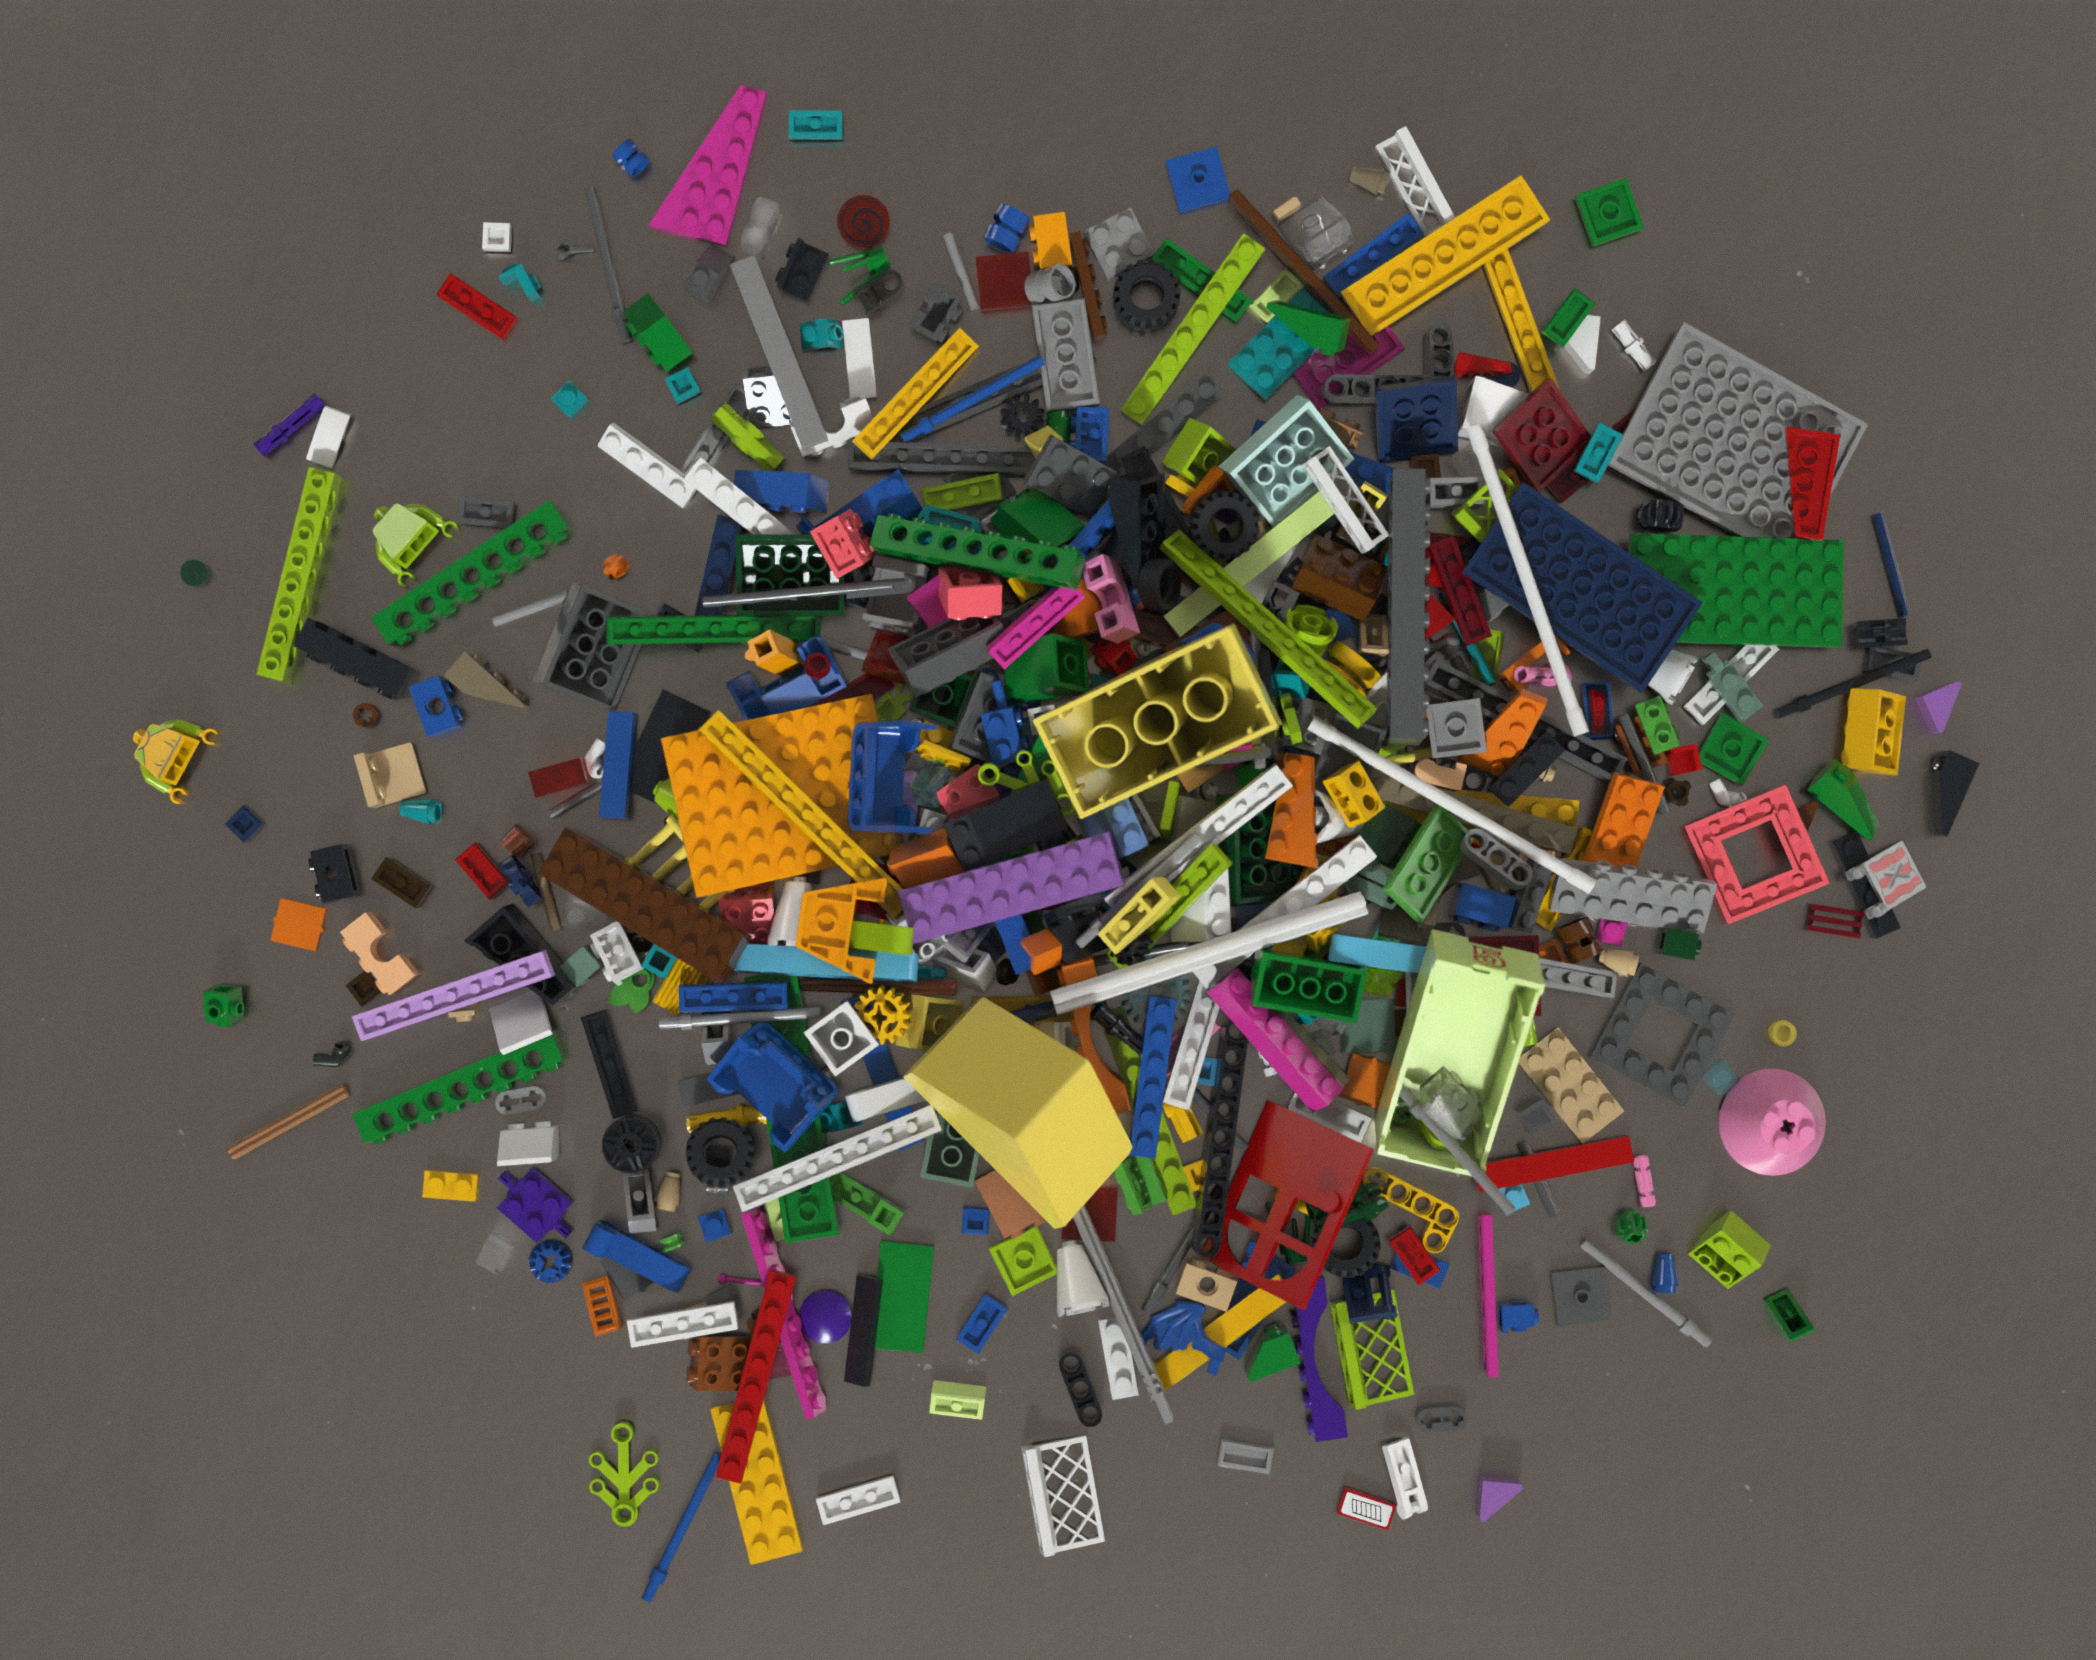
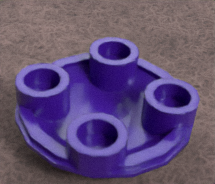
[799,1290,852,1344]

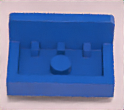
[980,703,1031,766]

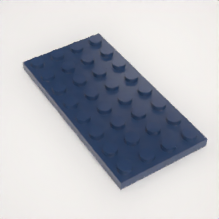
[1461,482,1703,693]

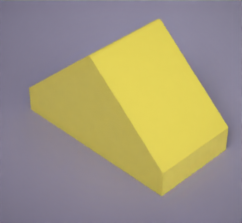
[1033,623,1282,819]
[903,997,1133,1229]

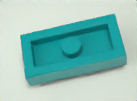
[789,110,843,140]
[1573,423,1623,484]

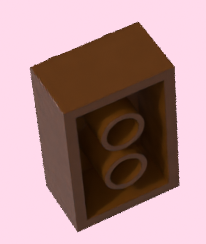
[1291,533,1388,622]

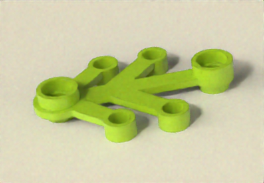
[978,750,1076,817]
[589,1421,660,1527]

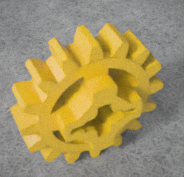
[854,985,912,1045]

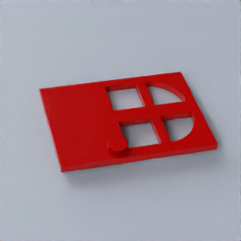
[1199,1100,1374,1310]

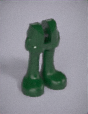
[1305,1183,1389,1236]

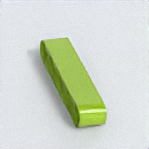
[849,920,914,955]

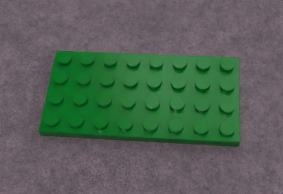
[1628,533,1844,648]

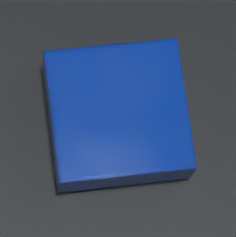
[962,1206,990,1235]

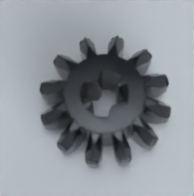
[1000,394,1045,439]
[1638,499,1685,533]
[1106,929,1154,966]

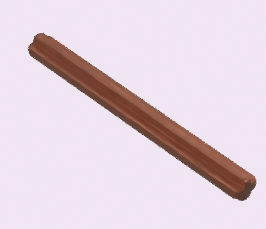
[801,976,957,996]

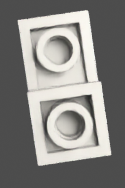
[306,405,351,468]

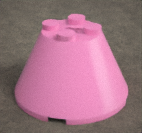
[1718,1068,1826,1176]

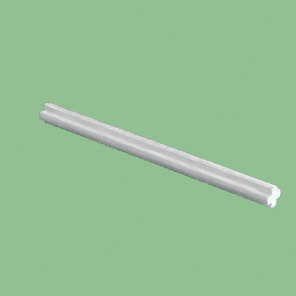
[1050,891,1368,1015]

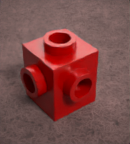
[1090,637,1138,676]

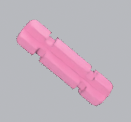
[1633,1154,1656,1208]

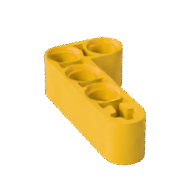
[1361,1166,1459,1253]

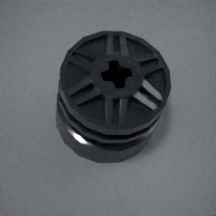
[602,1114,664,1173]

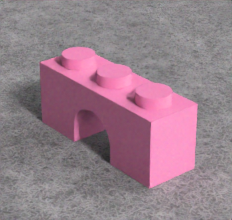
[1082,554,1140,644]

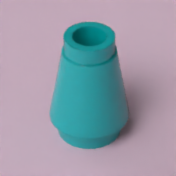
[400,798,442,825]

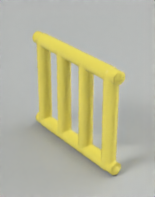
[625,815,736,910]

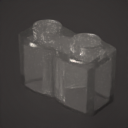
[741,196,782,260]

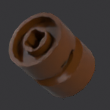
[1556,916,1603,964]

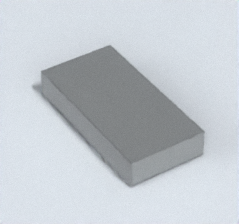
[1217,1438,1274,1474]

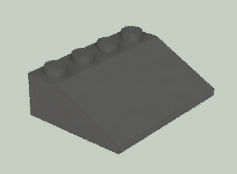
[533,582,654,712]

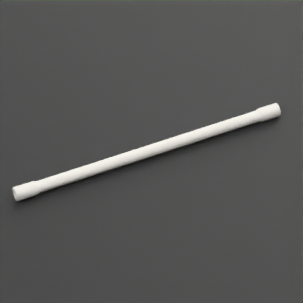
[1466,424,1589,736]
[1307,715,1597,894]

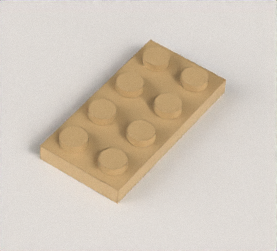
[1518,1026,1624,1144]

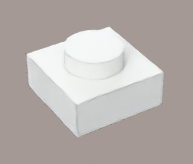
[482,222,512,252]

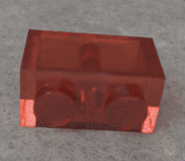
[528,757,592,799]

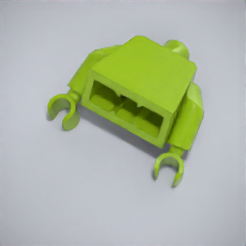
[373,503,459,587]

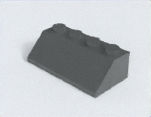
[888,615,1004,697]

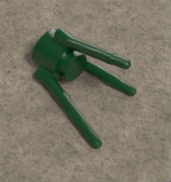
[1265,1202,1311,1263]

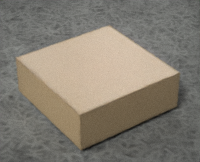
[1272,196,1301,224]

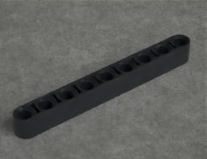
[1192,1019,1248,1258]

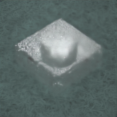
[1447,444,1481,477]

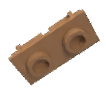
[1317,407,1363,449]

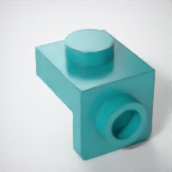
[498,264,541,302]
[800,318,843,351]

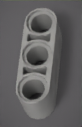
[1460,828,1533,890]

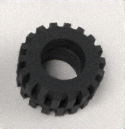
[1113,259,1181,332]
[1190,491,1260,559]
[686,1117,754,1188]
[1312,1214,1381,1278]

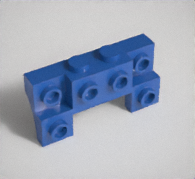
[726,634,847,721]

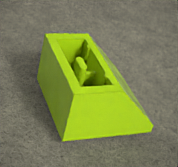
[1688,1210,1771,1289]

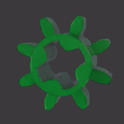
[1614,1210,1650,1244]

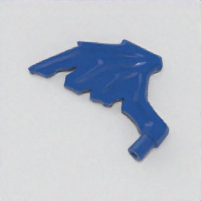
[1141,1301,1225,1375]

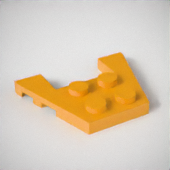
[795,878,888,984]

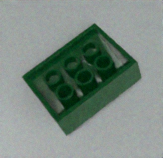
[736,534,846,616]
[1216,793,1303,905]

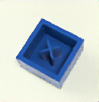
[1448,883,1516,932]

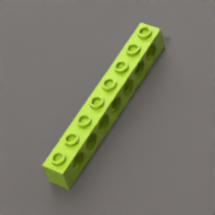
[256,467,343,683]

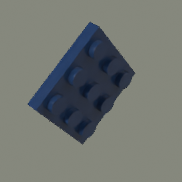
[1375,375,1458,462]

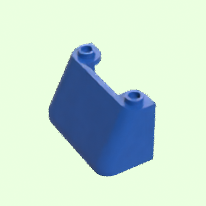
[706,1022,839,1152]

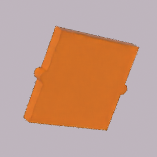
[270,898,327,951]
[1338,1052,1391,1109]

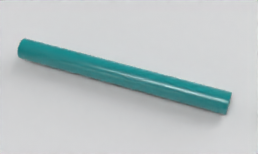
[1439,591,1497,686]

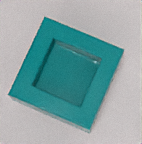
[665,367,701,404]
[551,380,589,419]

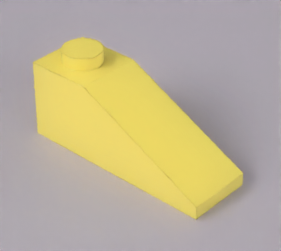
[1098,876,1181,954]

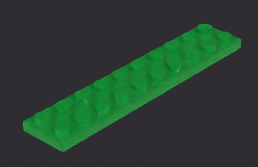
[744,974,840,1244]

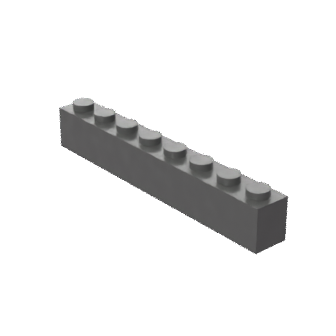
[1424,659,1627,783]

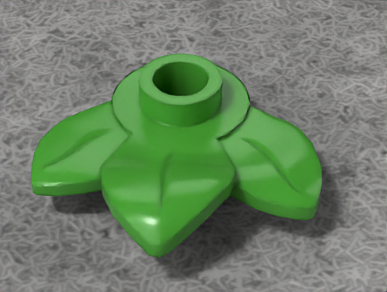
[608,968,655,1013]

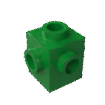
[203,984,245,1027]

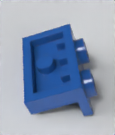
[1070,407,1109,463]

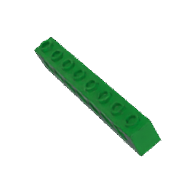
[370,500,571,647]
[869,513,1085,590]
[352,1030,567,1145]

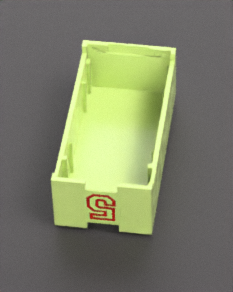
[1374,929,1545,1176]

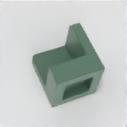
[560,944,600,987]

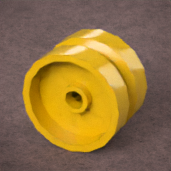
[1323,641,1381,697]

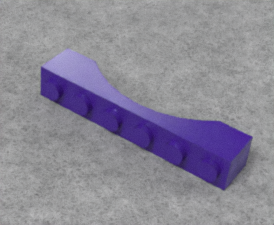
[1290,1273,1348,1442]

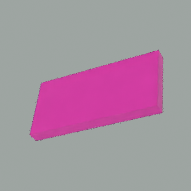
[1292,326,1405,411]

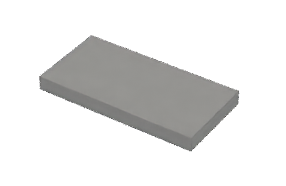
[1032,298,1100,412]

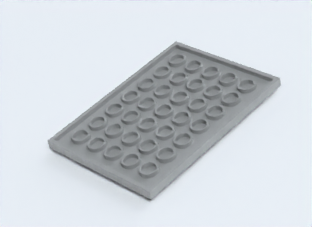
[1608,322,1868,539]

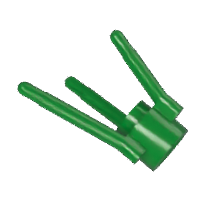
[829,247,890,304]

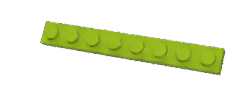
[1120,233,1265,426]
[1103,1005,1197,1215]

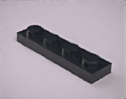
[1830,830,1901,939]

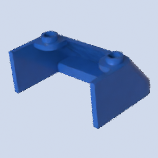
[848,721,936,833]

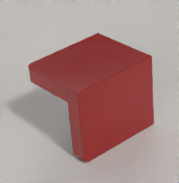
[1666,743,1702,776]

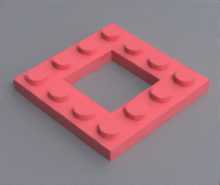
[1685,784,1830,924]

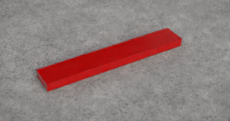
[1476,1136,1634,1192]

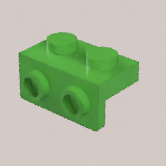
[1635,695,1680,754]
[1114,1156,1167,1216]

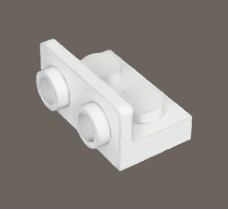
[590,921,644,986]

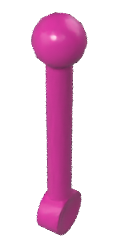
[717,1274,763,1286]

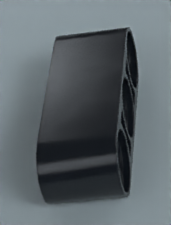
[1059,1348,1102,1427]

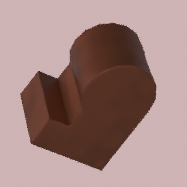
[500,824,537,859]

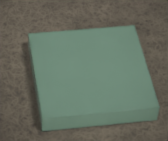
[1340,999,1395,1053]

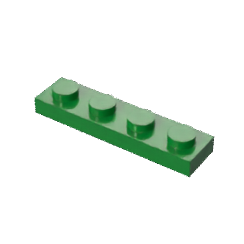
[1151,237,1252,323]

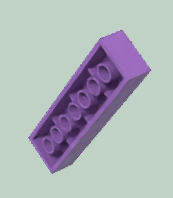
[898,832,1125,944]

